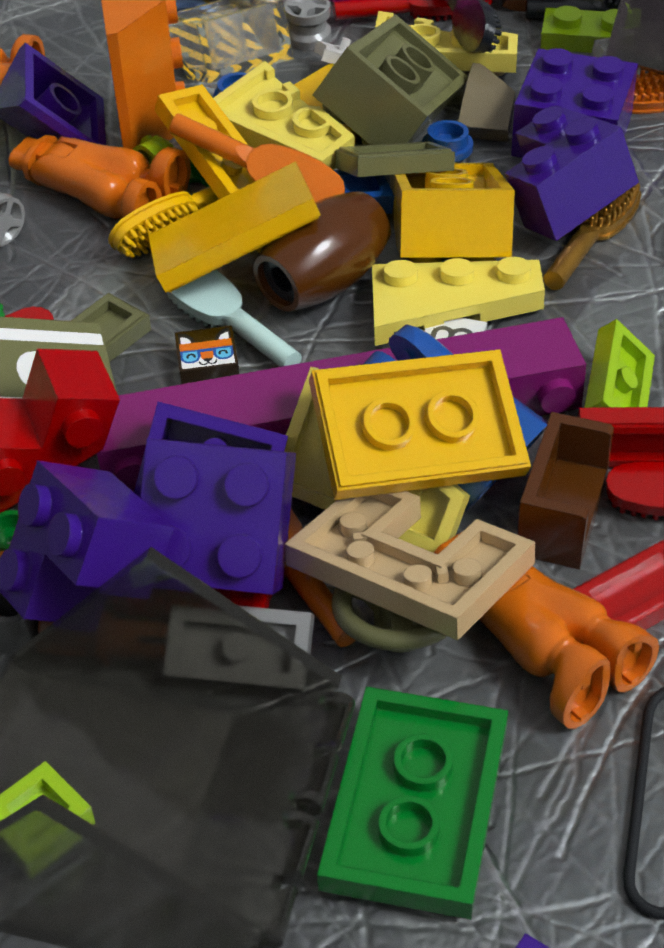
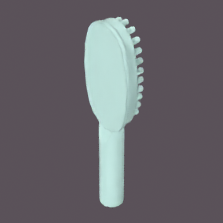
[166,270,302,367]

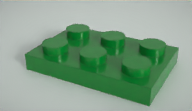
[317,686,508,920]

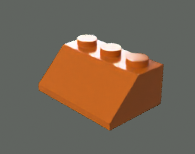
[101,0,185,150]

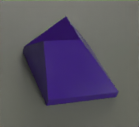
[0,42,106,145]

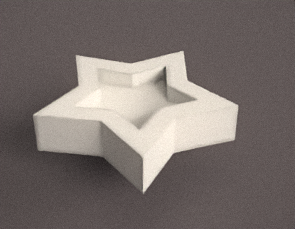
[314,37,351,64]

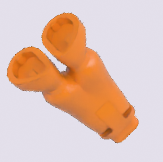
[9,135,191,219]
[434,532,659,729]

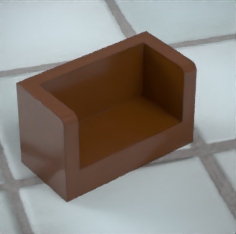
[517,412,614,570]

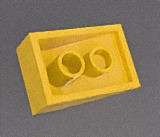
[389,163,515,263]

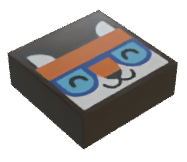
[175,325,239,384]

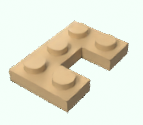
[284,491,535,641]

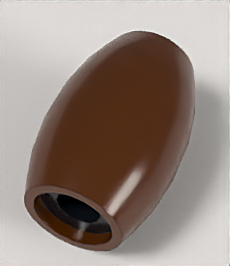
[253,191,391,312]

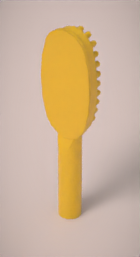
[108,186,219,258]

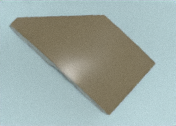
[458,63,515,142]

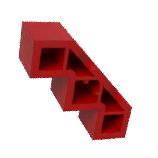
[0,348,120,513]

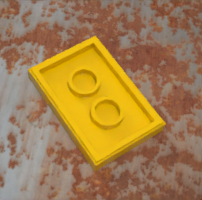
[148,161,321,293]
[309,349,531,500]

